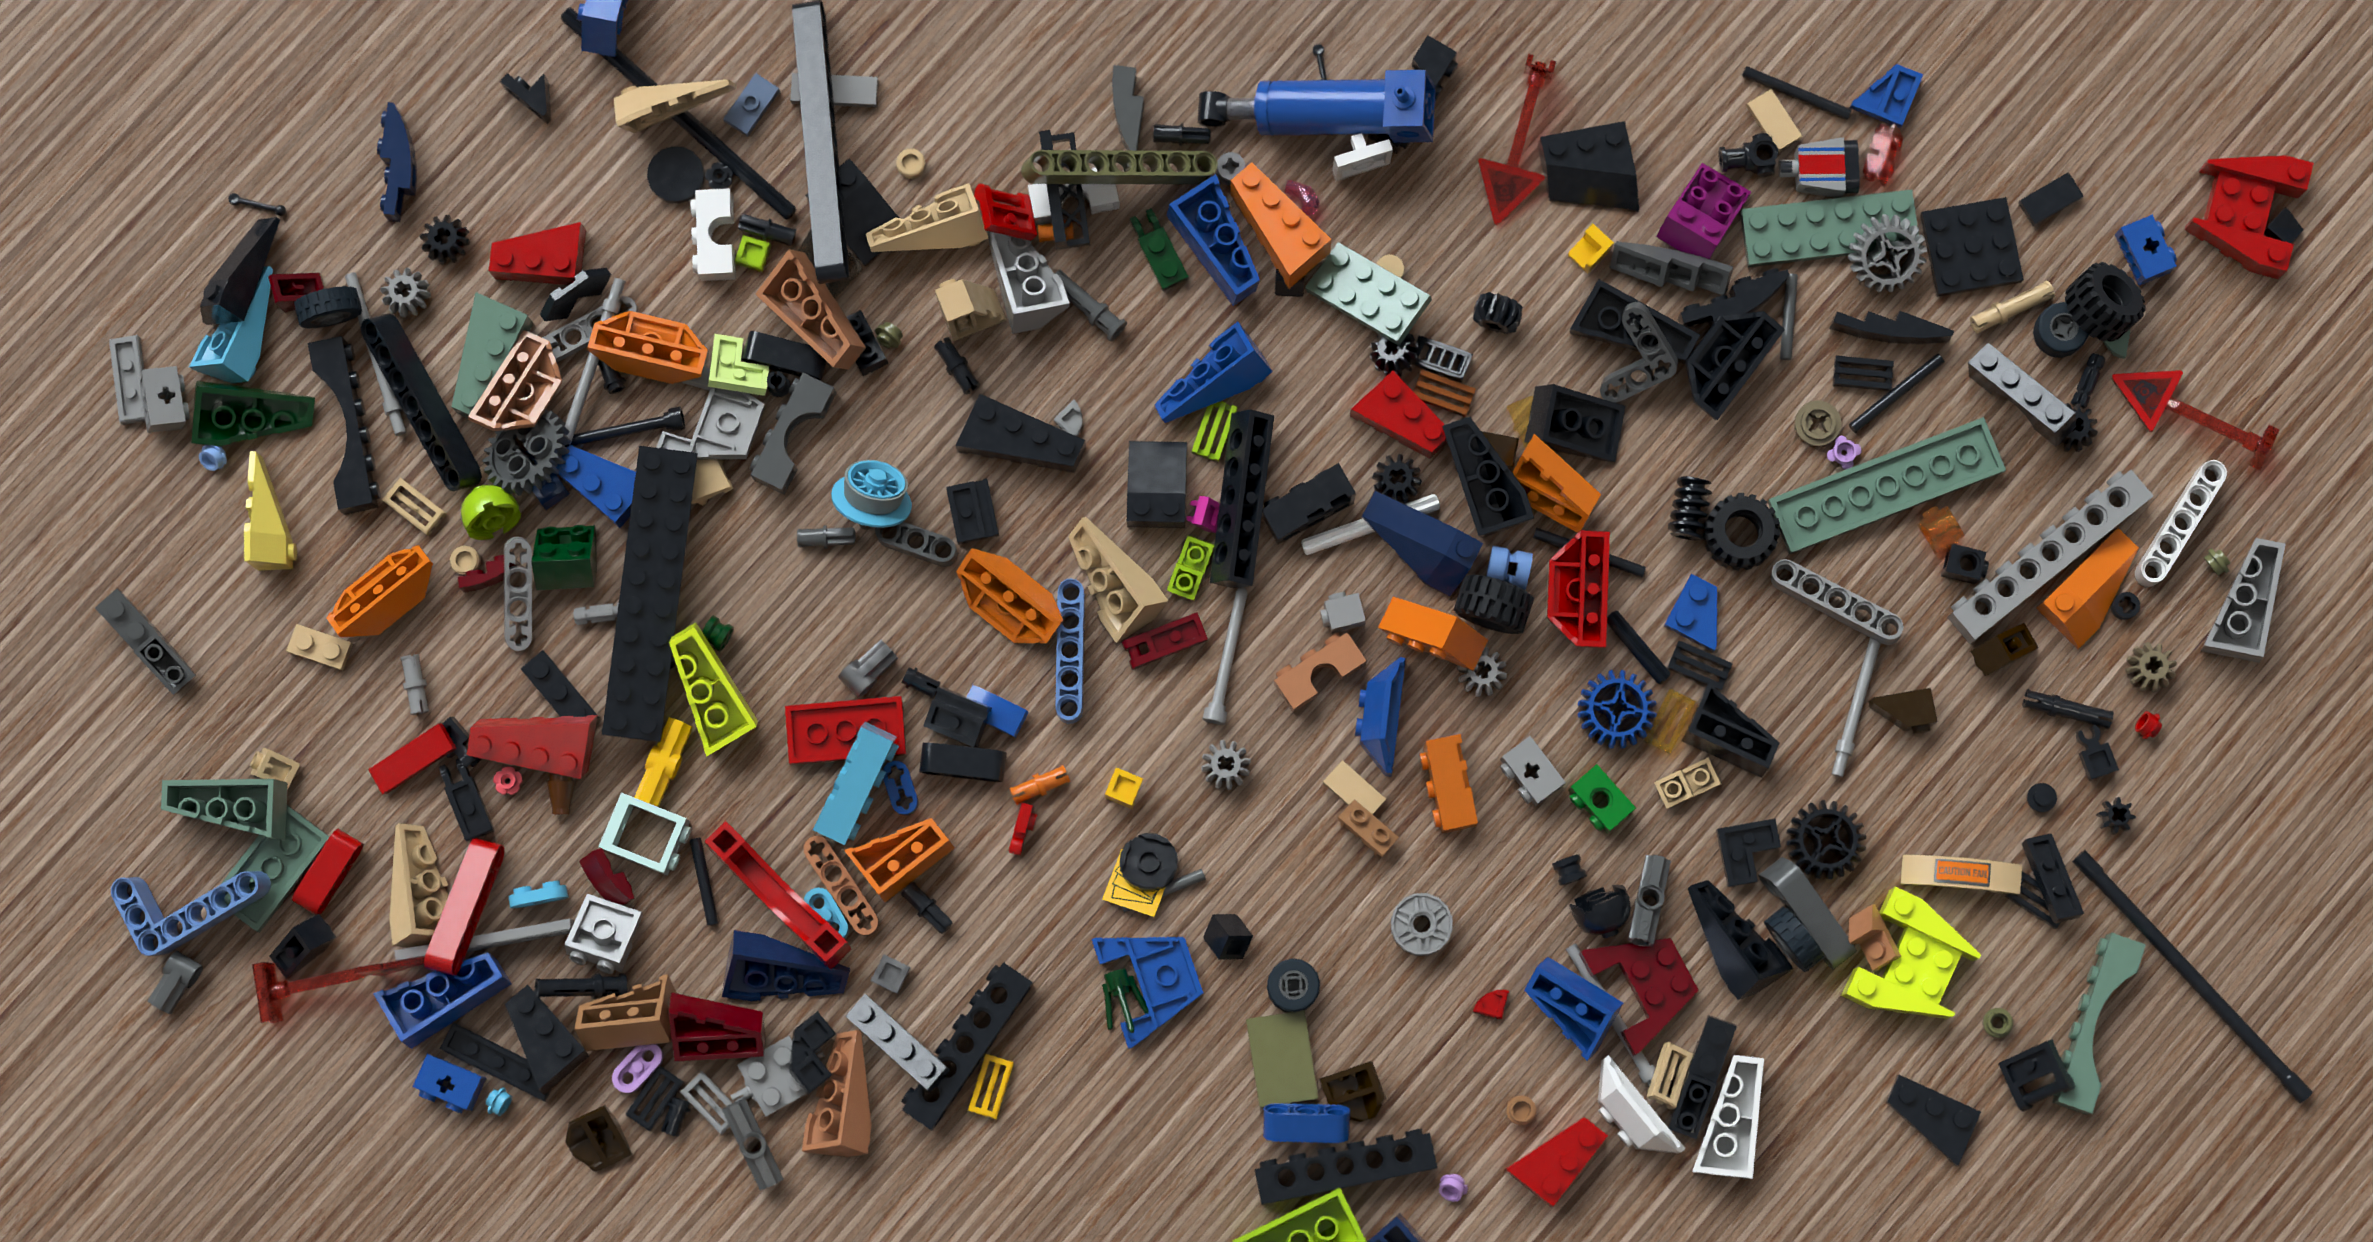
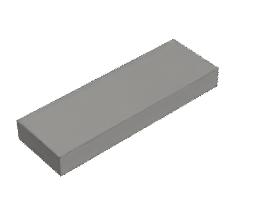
[790,73,878,107]
[109,335,145,425]

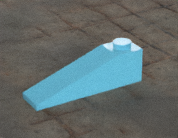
[189,266,273,383]

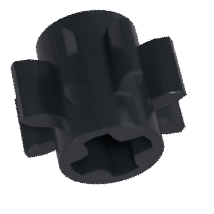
[2096,797,2136,835]

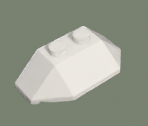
[1598,1055,1685,1153]

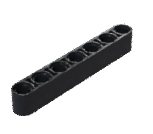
[361,314,482,491]

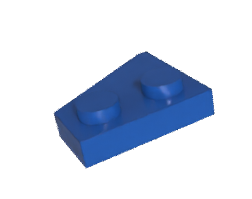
[1850,64,1923,129]
[1664,574,1717,652]

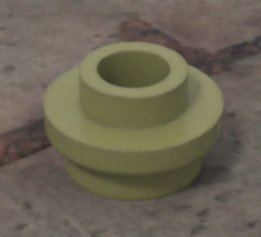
[875,322,903,348]
[2204,548,2231,576]
[1983,1008,2013,1038]

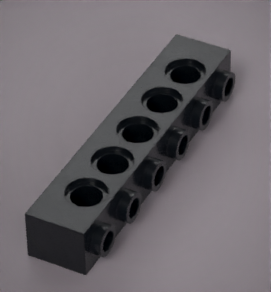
[1210,409,1274,588]
[901,962,1034,1131]
[1254,1128,1437,1205]

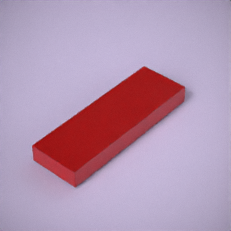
[368,723,457,794]

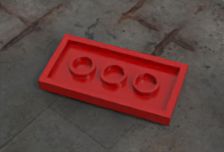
[785,696,907,765]

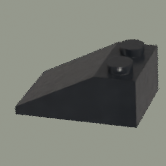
[806,159,899,266]
[1524,384,1626,462]
[1126,441,1187,528]

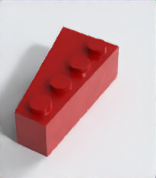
[466,715,598,779]

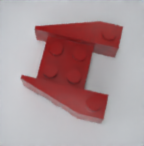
[2185,155,2314,279]

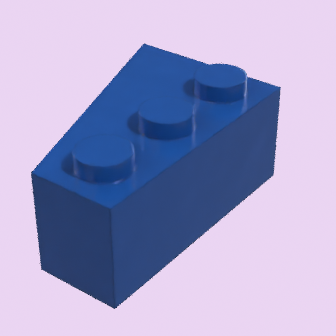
[556,445,636,528]
[1524,957,1624,1061]

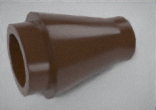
[546,773,576,815]

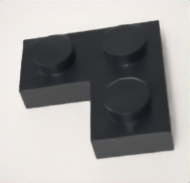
[1716,818,1781,887]

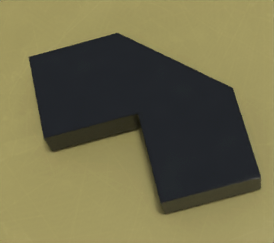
[540,268,612,321]
[789,1011,836,1095]

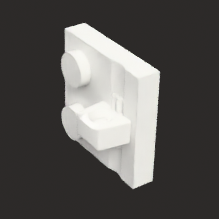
[1332,133,1393,181]

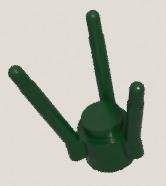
[1102,969,1149,1033]

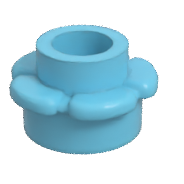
[485,1088,512,1116]

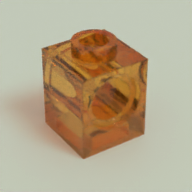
[1918,506,1965,555]

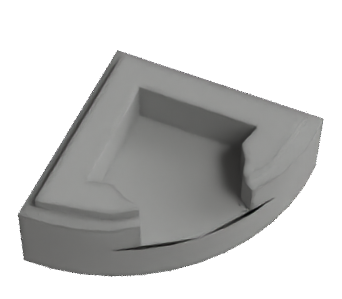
[1053,400,1083,437]

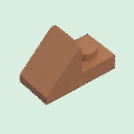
[1849,904,1901,970]

